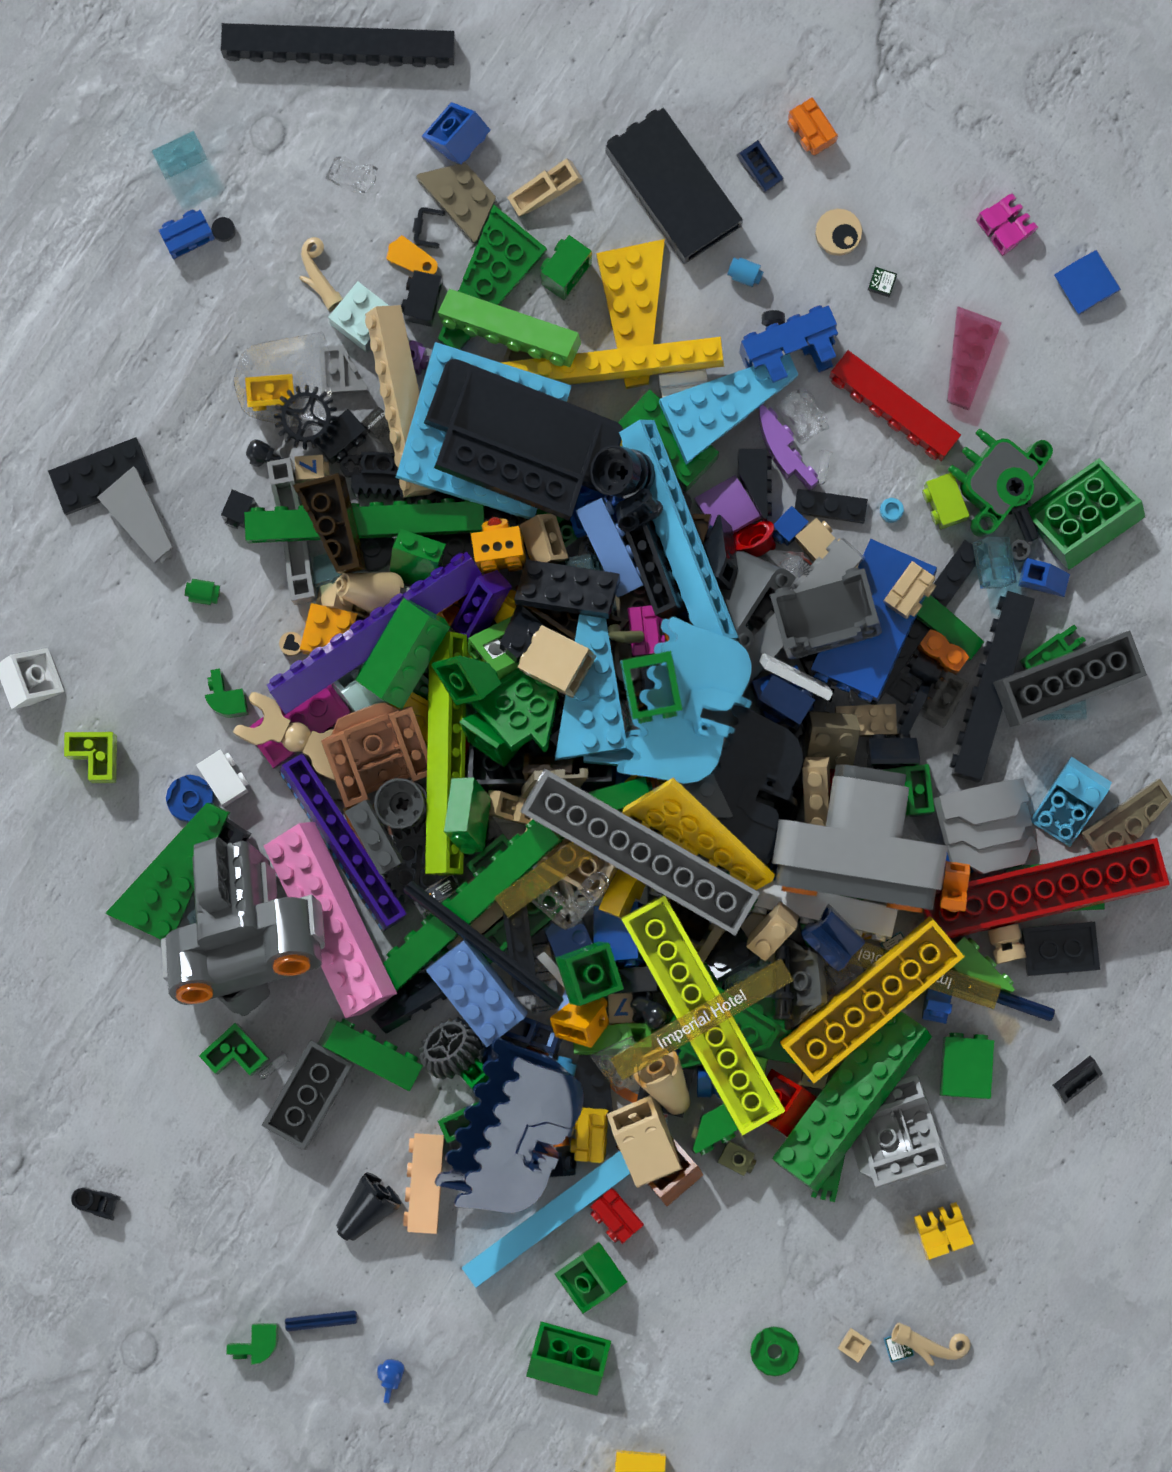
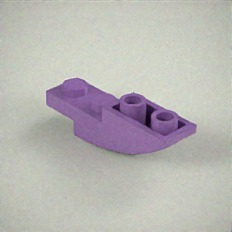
[758,404,818,491]

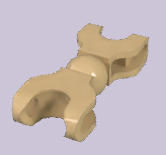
[233,692,336,782]

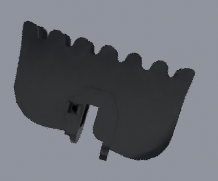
[698,704,803,869]

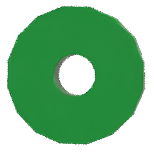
[750,1326,799,1377]

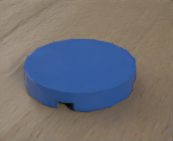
[166,775,215,822]

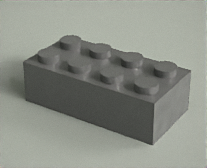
[261,1040,355,1150]

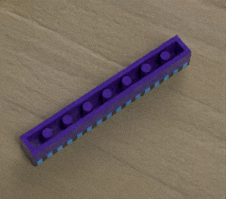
[279,753,407,932]

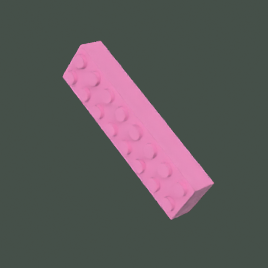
[264,822,397,1018]

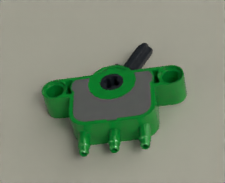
[948,429,1053,542]

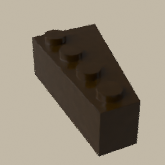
[293,473,366,574]

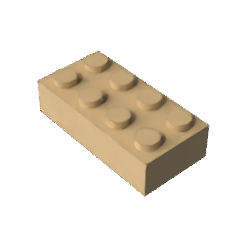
[835,704,897,737]

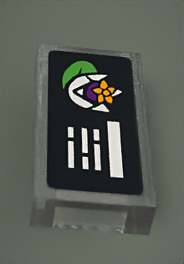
[413,875,461,919]

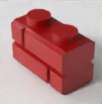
[590,1187,644,1244]

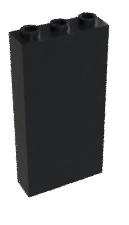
[605,107,743,264]

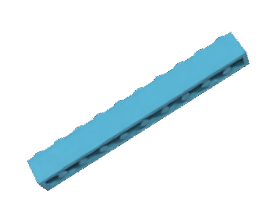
[619,420,738,640]

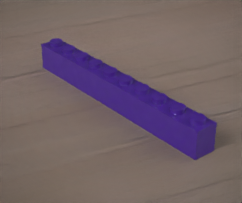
[266,552,482,714]

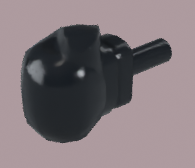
[246,439,285,467]

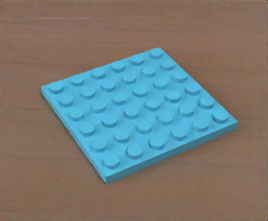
[395,342,572,519]

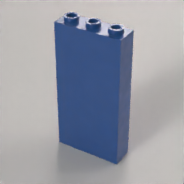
[811,539,937,702]

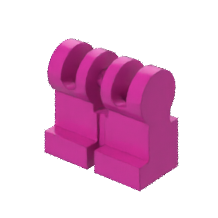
[976,193,1038,256]

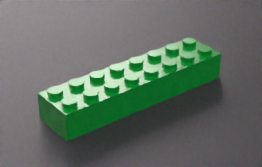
[772,1011,932,1193]

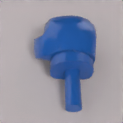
[377,1359,405,1403]

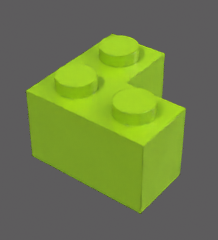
[64,732,117,783]

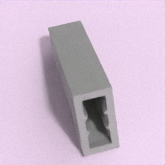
[97,466,173,563]

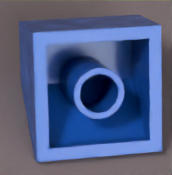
[422,102,491,164]

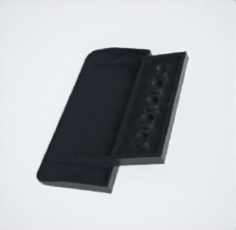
[424,359,623,521]

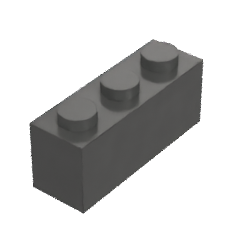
[345,800,405,875]

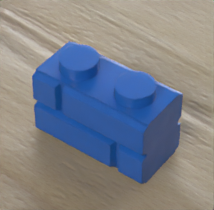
[159,209,215,259]

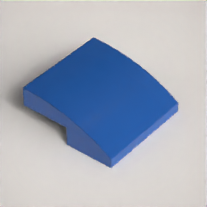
[1054,250,1121,315]

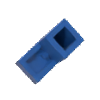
[922,982,954,1024]

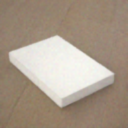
[759,653,833,700]

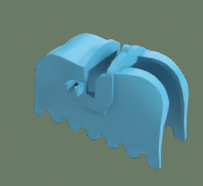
[617,617,752,784]

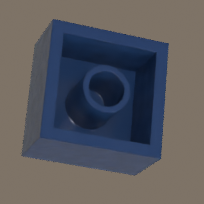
[756,674,815,731]

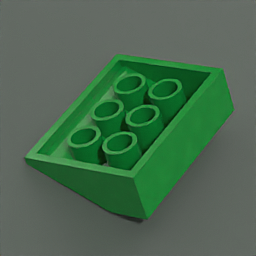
[1027,458,1145,570]

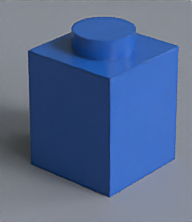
[772,506,809,546]

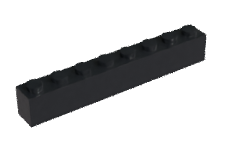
[949,591,1035,783]

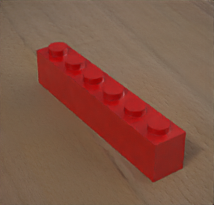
[829,350,961,462]

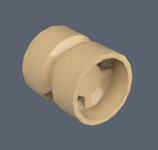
[988,924,1026,964]

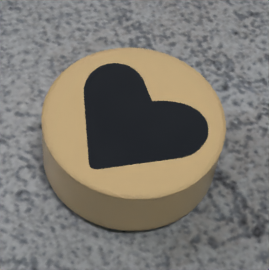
[279,632,302,657]

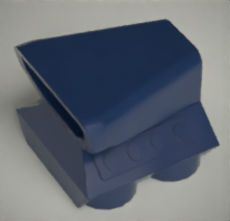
[801,903,865,971]
[543,917,592,958]

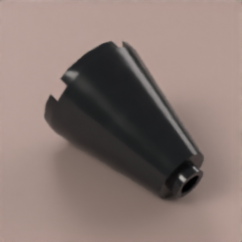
[336,1172,402,1241]

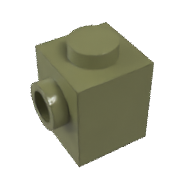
[717,1141,757,1176]

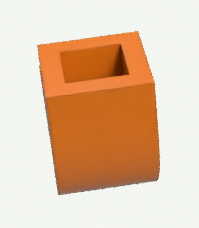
[940,861,970,912]

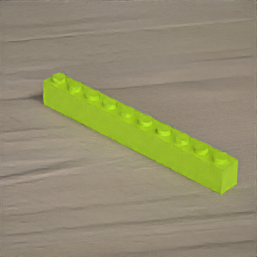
[425,631,467,876]

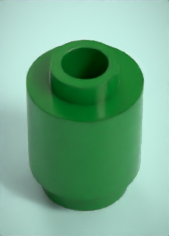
[184,578,220,606]

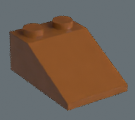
[616,1136,703,1207]

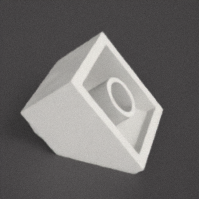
[0,648,64,709]

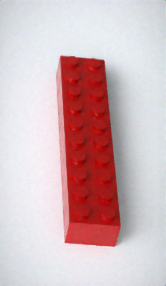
[923,838,1170,939]

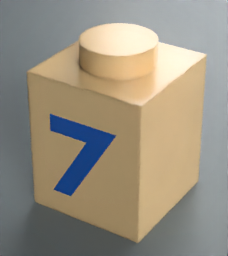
[294,455,330,484]
[607,993,633,1025]

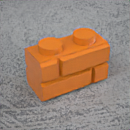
[787,97,838,156]

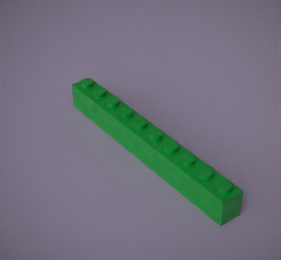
[244,499,485,543]
[383,819,564,1000]

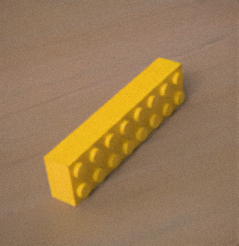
[780,916,965,1083]

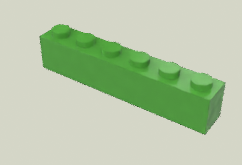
[438,289,581,367]

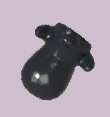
[630,991,669,1029]

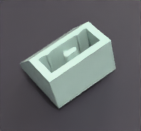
[332,661,388,712]

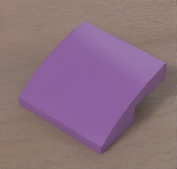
[694,475,761,534]

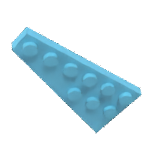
[555,614,627,760]

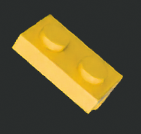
[245,374,295,411]

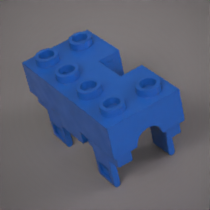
[739,305,838,383]

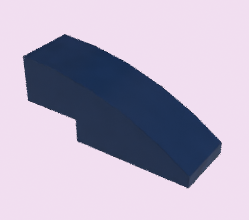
[503,1017,563,1055]

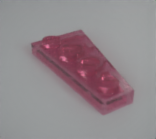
[947,306,1002,410]

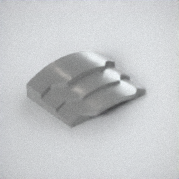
[933,778,1037,874]
[852,1075,948,1188]

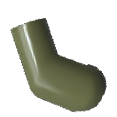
[608,624,644,643]

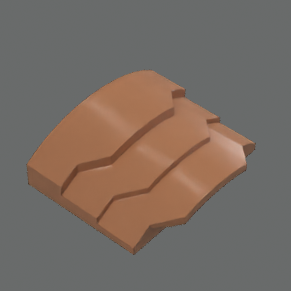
[321,702,427,808]

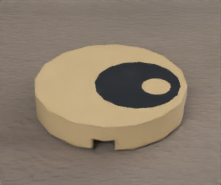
[815,208,862,256]

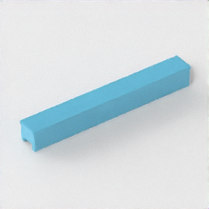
[462,1151,630,1288]

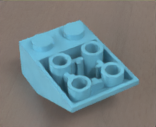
[1031,756,1112,847]

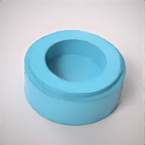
[879,498,904,523]

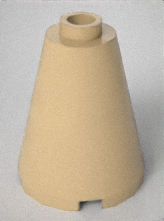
[335,572,404,613]
[633,1048,691,1115]

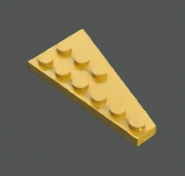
[596,239,665,389]
[622,777,775,890]

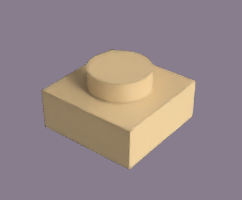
[837,1328,872,1363]

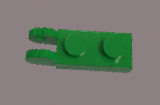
[1019,625,1086,670]

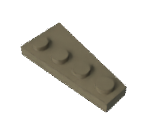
[1080,778,1172,853]

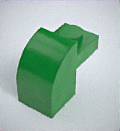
[205,668,249,718]
[226,1323,279,1365]

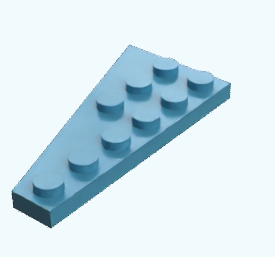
[659,354,798,465]

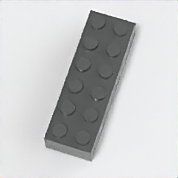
[993,631,1147,727]

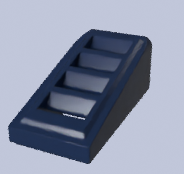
[736,140,784,192]

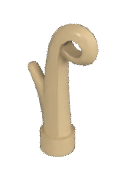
[299,237,343,312]
[891,1323,971,1366]

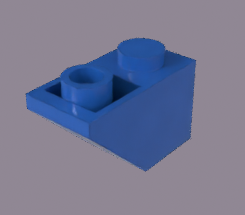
[1018,558,1070,597]

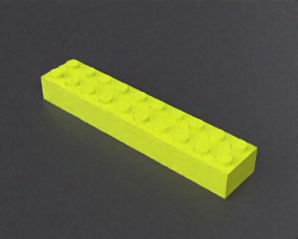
[621,894,785,1135]

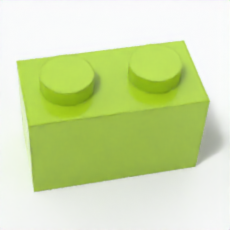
[922,473,970,530]

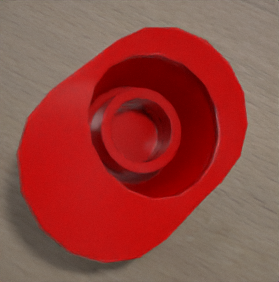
[733,521,776,557]

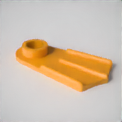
[386,235,438,274]

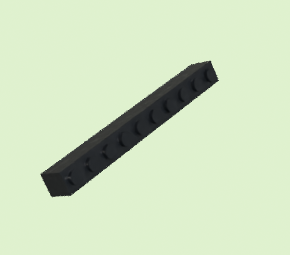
[221,23,455,68]

